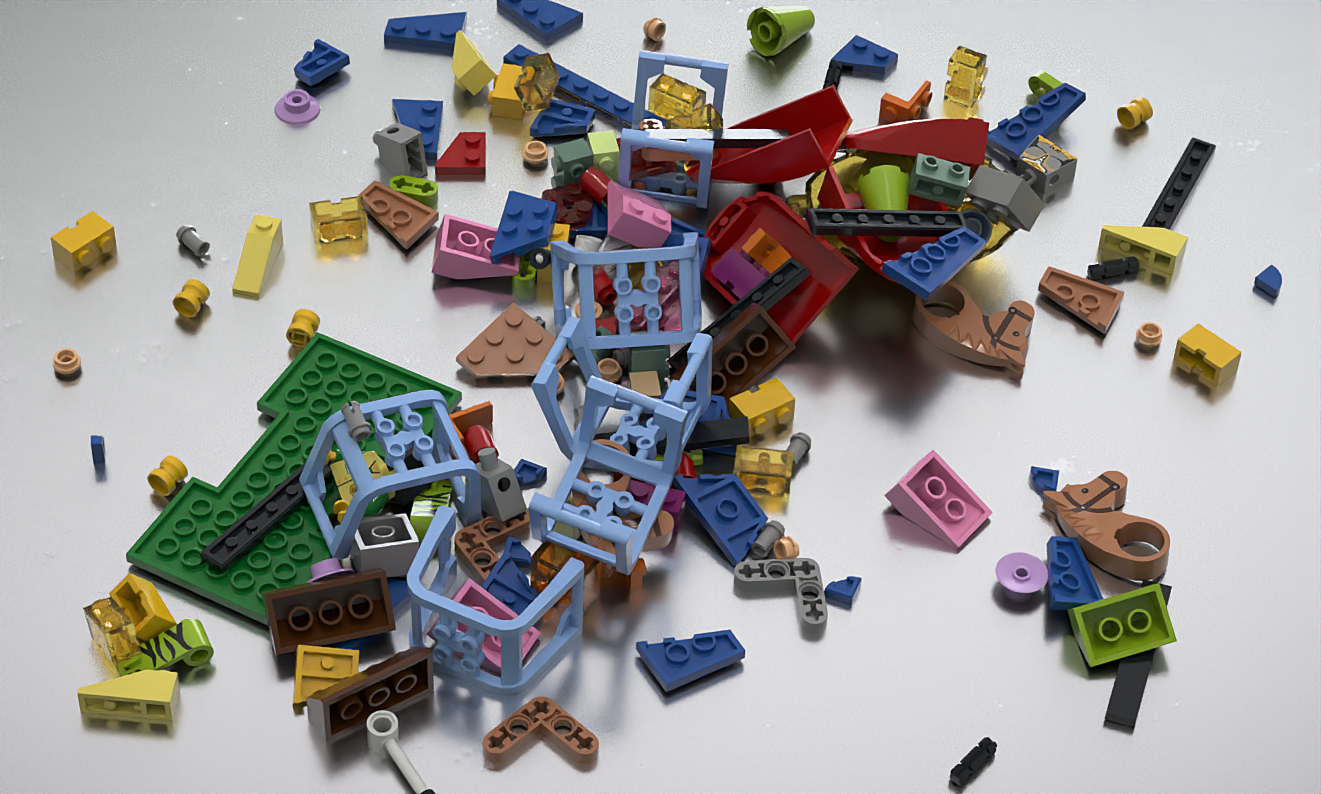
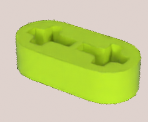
[1028,71,1063,98]
[389,175,438,206]
[512,250,537,290]

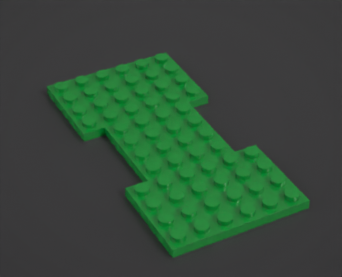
[126,332,462,625]

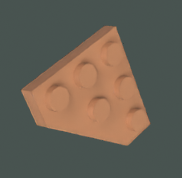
[456,302,574,379]

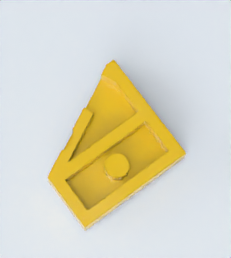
[292,645,359,706]

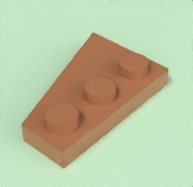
[359,180,439,250]
[1038,266,1125,334]

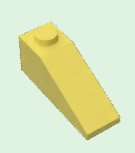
[451,30,497,96]
[232,214,283,297]
[1098,225,1188,275]
[77,670,180,721]

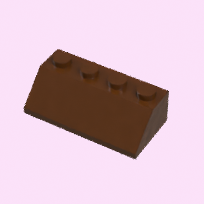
[671,302,796,409]
[261,568,396,655]
[306,646,434,742]

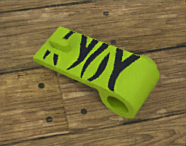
[410,480,453,543]
[115,619,214,676]

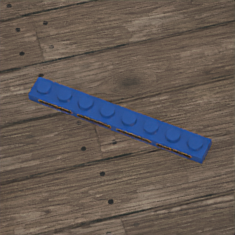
[503,44,681,129]

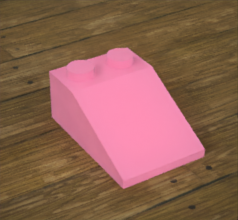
[608,180,671,249]
[431,214,520,280]
[884,450,993,549]
[426,578,541,675]

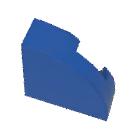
[1254,264,1282,297]
[91,435,105,464]
[514,459,547,487]
[1030,466,1059,494]
[503,536,531,569]
[824,576,862,606]

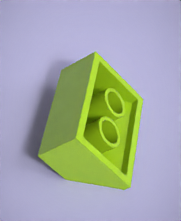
[1067,583,1177,667]

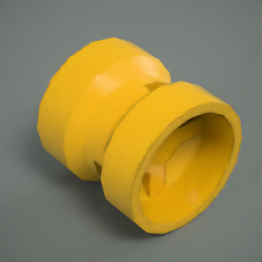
[1117,96,1153,130]
[172,279,210,318]
[286,309,320,348]
[147,455,188,496]

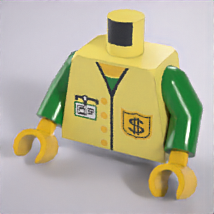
[325,449,396,523]

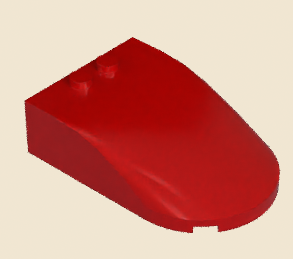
[684,85,853,184]
[837,118,989,172]
[817,166,954,283]
[703,192,859,344]

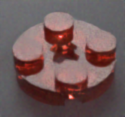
[542,183,594,230]

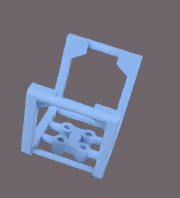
[618,50,729,209]
[550,232,702,349]
[531,317,713,472]
[528,376,688,575]
[299,390,481,560]
[407,506,584,696]

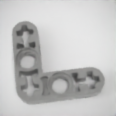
[734,558,828,634]

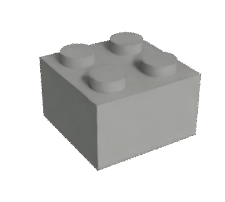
[966,165,1045,232]
[349,513,419,577]

